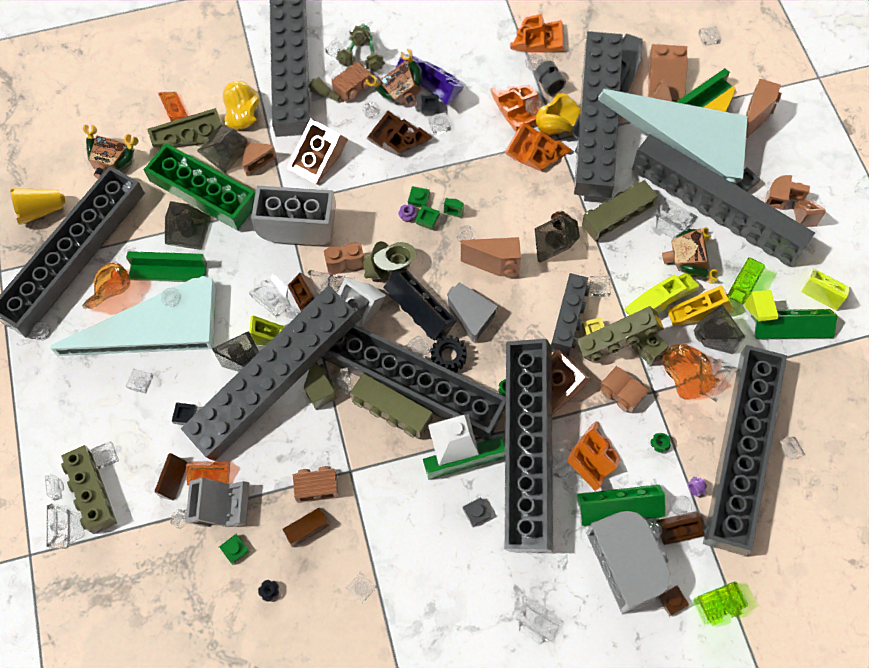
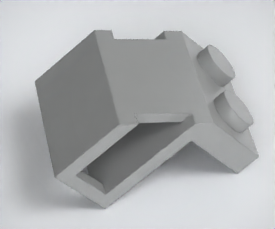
[185,478,249,527]

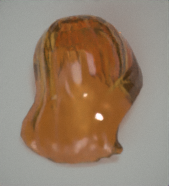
[82,262,131,309]
[663,343,719,399]

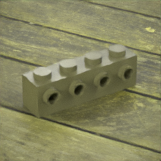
[582,180,658,241]
[577,306,664,362]
[350,373,433,438]
[61,445,117,534]

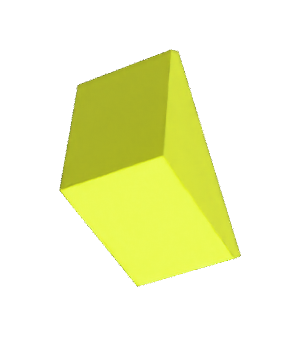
[744,290,778,321]
[249,315,285,345]

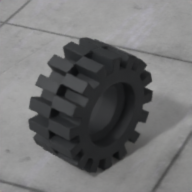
[431,335,467,373]

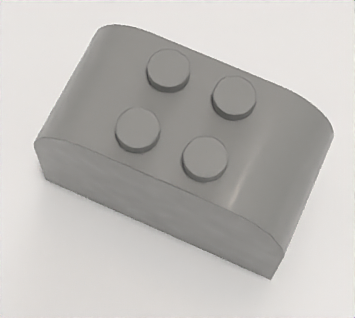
[251,185,336,245]
[586,511,670,614]

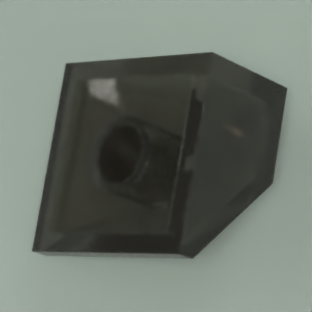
[197,125,248,173]
[165,201,211,250]
[534,214,580,263]
[694,304,746,354]
[212,331,259,372]

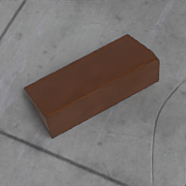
[287,273,319,311]
[154,453,188,501]
[282,508,330,548]
[656,511,705,545]

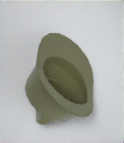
[363,241,390,281]
[373,242,416,272]

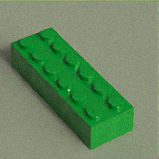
[143,143,256,231]

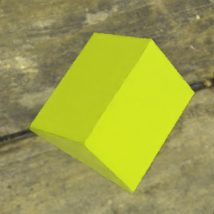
[801,268,849,310]

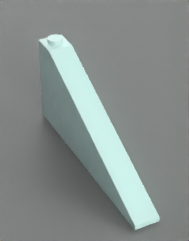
[598,89,748,185]
[50,276,216,356]

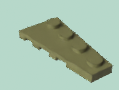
[147,108,228,147]

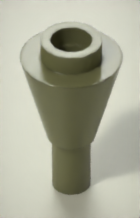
[309,77,341,102]

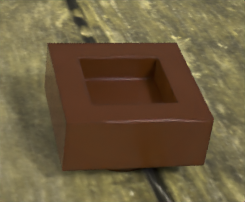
[658,585,689,617]

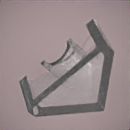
[308,270,355,295]

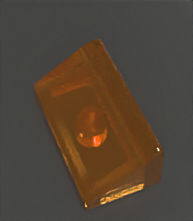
[158,92,188,121]
[186,461,230,485]

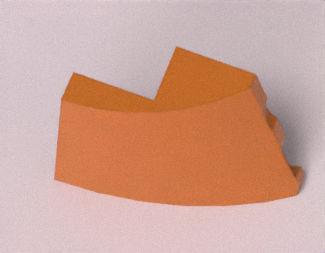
[510,14,564,53]
[491,85,541,131]
[505,122,572,170]
[566,421,621,491]

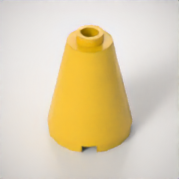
[10,188,66,225]

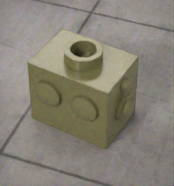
[631,334,669,367]

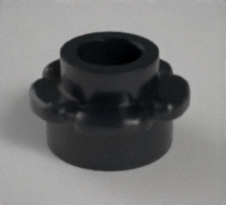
[258,580,279,602]

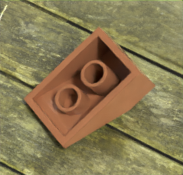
[648,44,688,102]
[745,78,782,138]
[287,119,348,184]
[461,237,521,278]
[552,349,591,415]

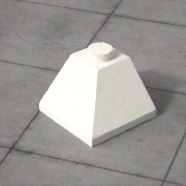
[337,278,386,328]
[428,414,479,465]

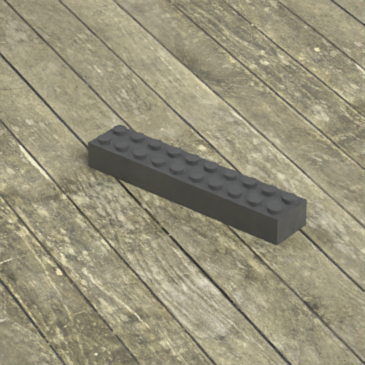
[270,0,310,137]
[574,31,623,198]
[632,134,815,267]
[0,166,145,338]
[180,285,361,461]
[321,325,506,440]
[504,339,553,552]
[703,345,787,556]

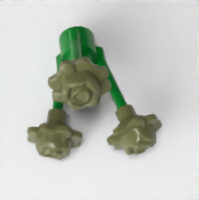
[336,23,385,71]

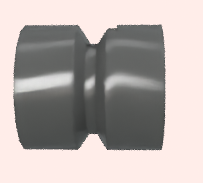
[534,61,566,95]

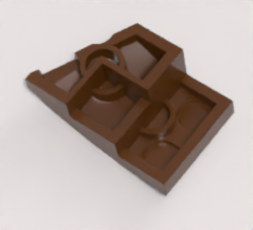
[367,110,433,154]

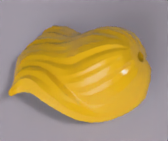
[223,81,260,130]
[536,93,580,135]

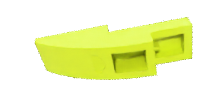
[624,273,699,315]

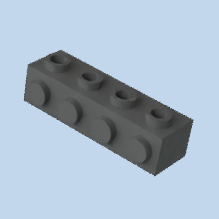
[551,273,590,356]

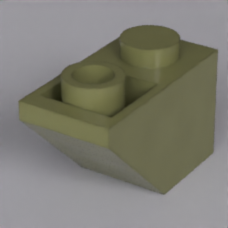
[304,362,337,410]

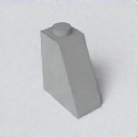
[447,282,498,343]

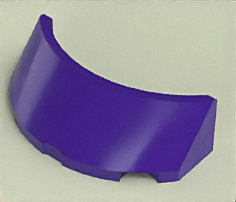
[396,54,464,106]

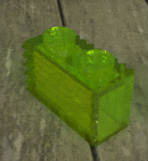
[727,257,766,304]
[692,581,748,626]

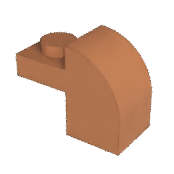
[765,175,810,210]

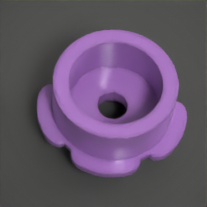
[398,204,417,222]
[687,477,707,497]

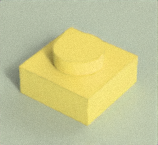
[582,317,605,336]

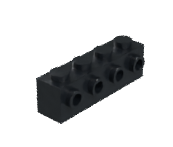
[383,269,457,341]

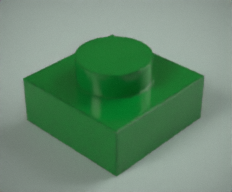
[408,186,430,208]
[444,198,464,218]
[415,205,440,230]
[219,534,250,565]

